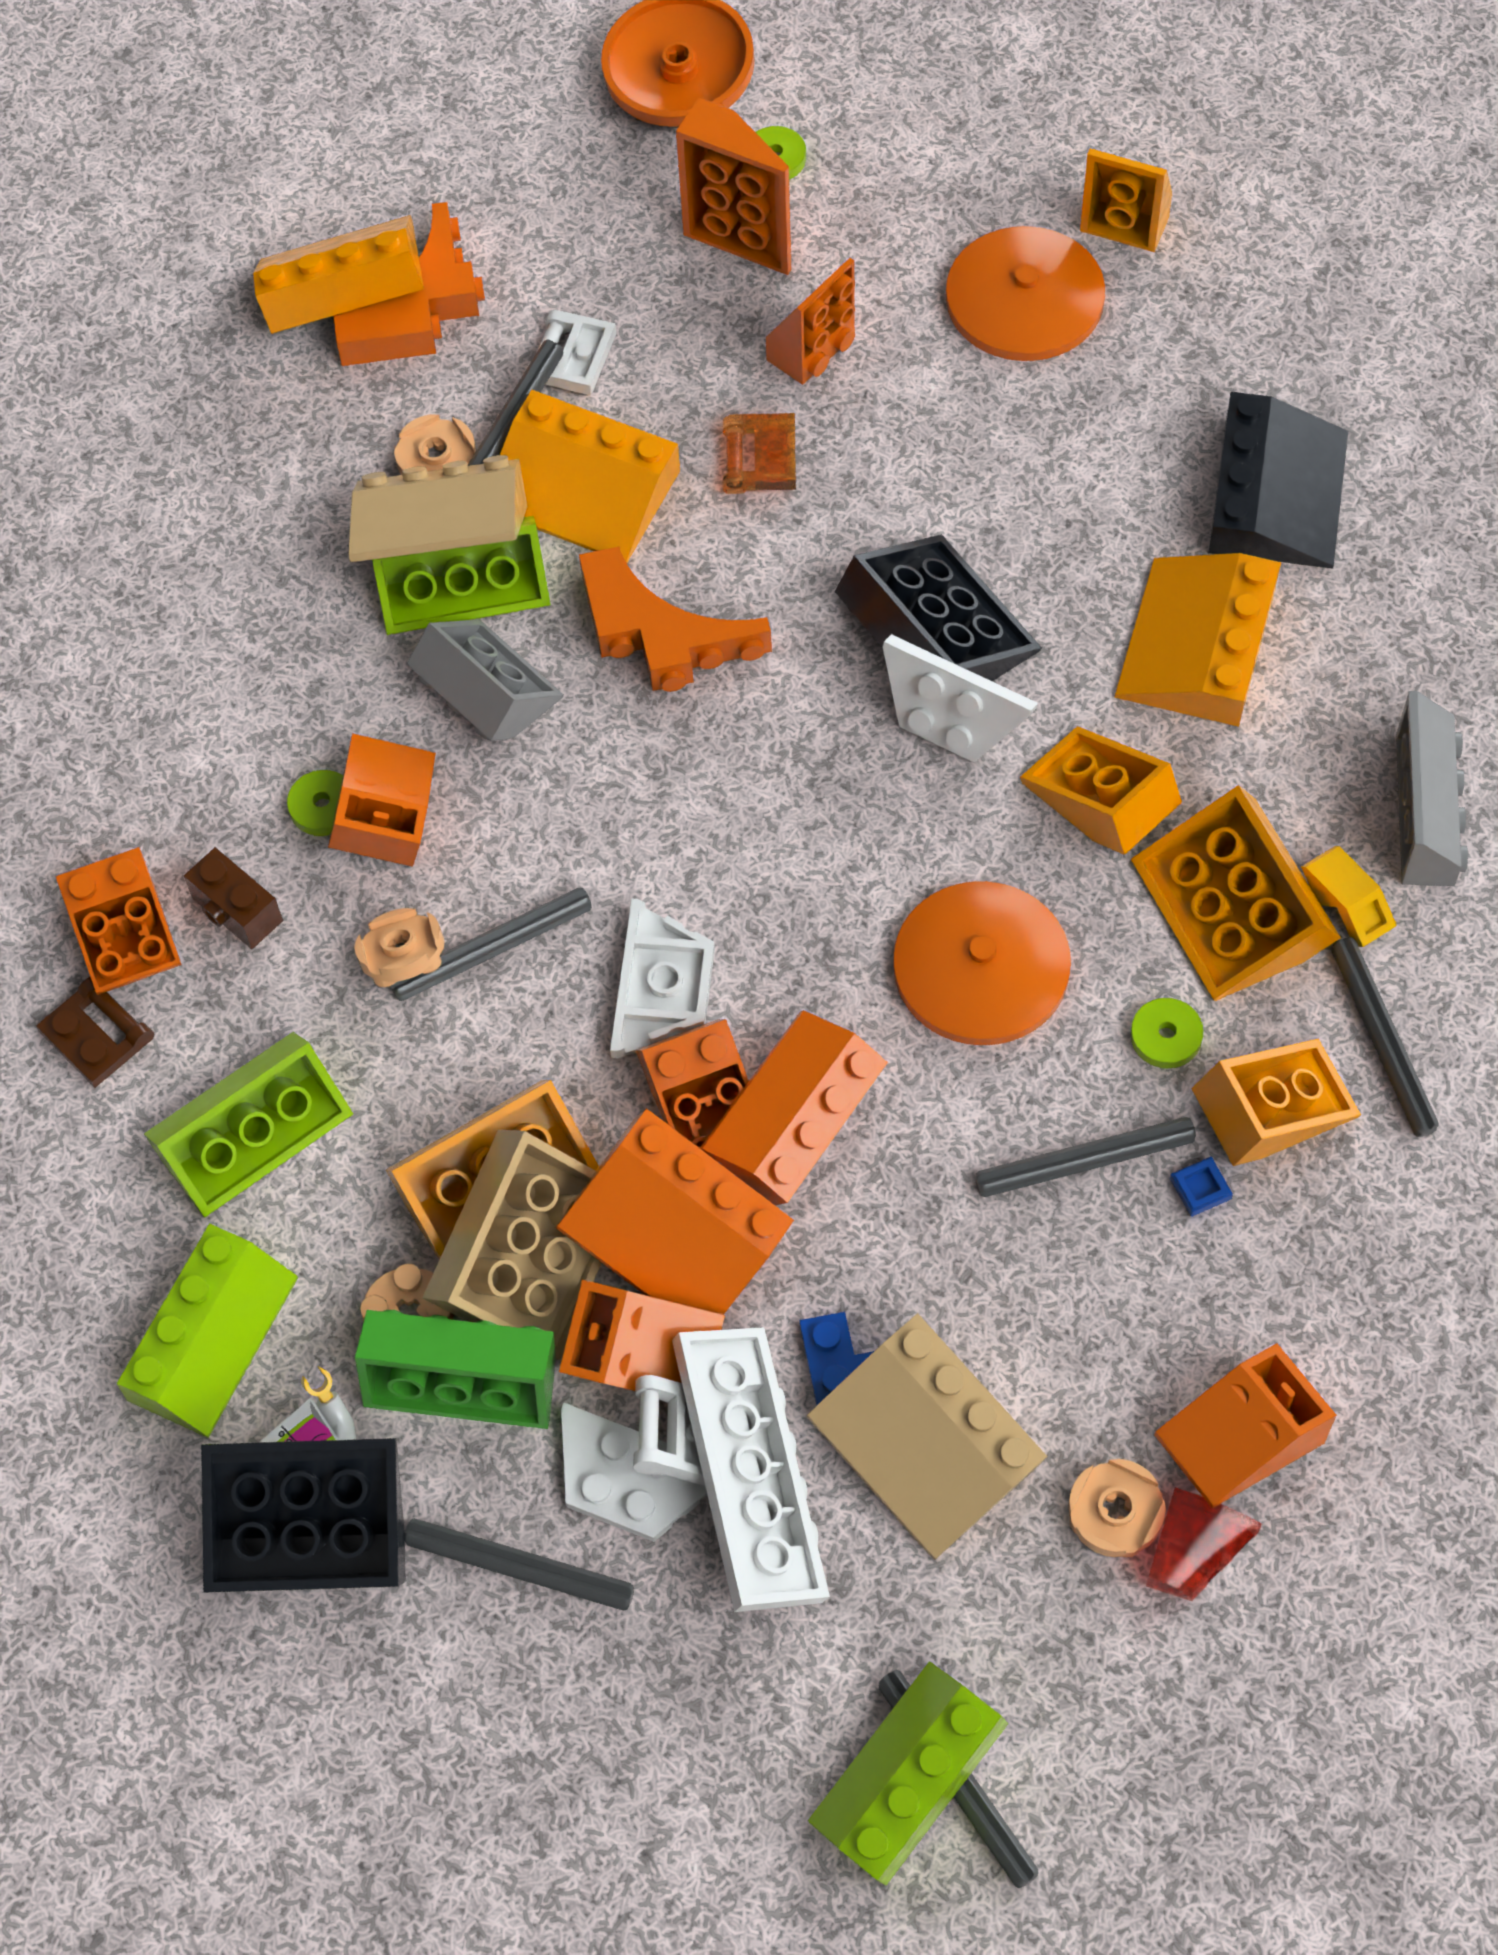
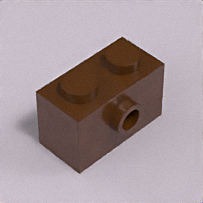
[183,847,283,949]

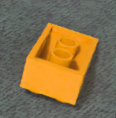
[1080,148,1172,252]
[1020,726,1182,855]
[1191,1038,1361,1166]

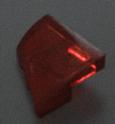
[1146,1487,1262,1601]

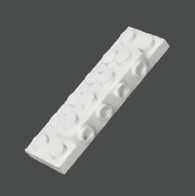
[672,1327,830,1612]

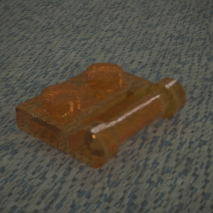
[722,413,796,494]

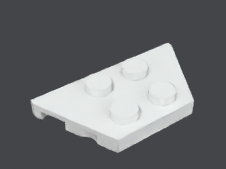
[883,634,1038,762]
[610,898,715,1059]
[561,1403,707,1542]

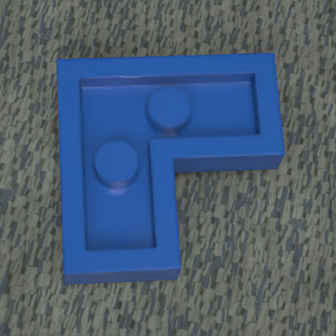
[799,1312,874,1406]

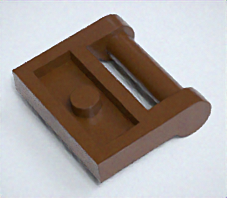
[36,976,155,1088]

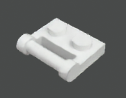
[525,310,616,396]
[633,1375,705,1486]

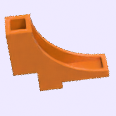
[334,202,485,366]
[579,546,772,692]

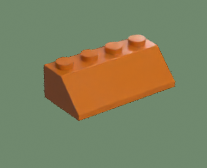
[700,1010,888,1206]

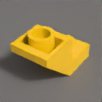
[1301,846,1397,947]

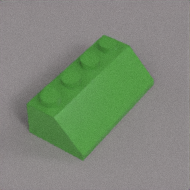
[355,1310,556,1429]

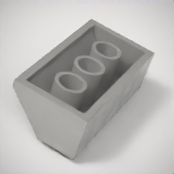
[1396,691,1468,887]

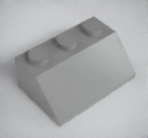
[407,620,564,741]

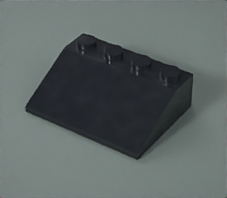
[1208,392,1348,569]
[835,534,1042,681]
[201,1438,406,1593]

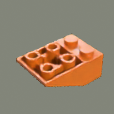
[766,258,855,385]
[328,733,436,867]
[55,847,182,995]
[636,1019,749,1148]
[559,1279,726,1391]
[1154,1343,1337,1509]

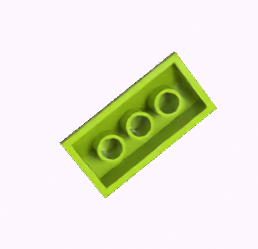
[372,516,551,635]
[144,1032,354,1218]
[117,1223,298,1438]
[808,1661,1008,1886]

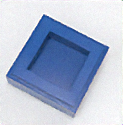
[1170,1156,1233,1217]

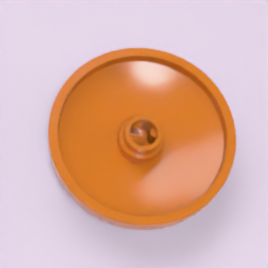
[601,0,755,127]
[946,226,1105,361]
[893,881,1071,1045]

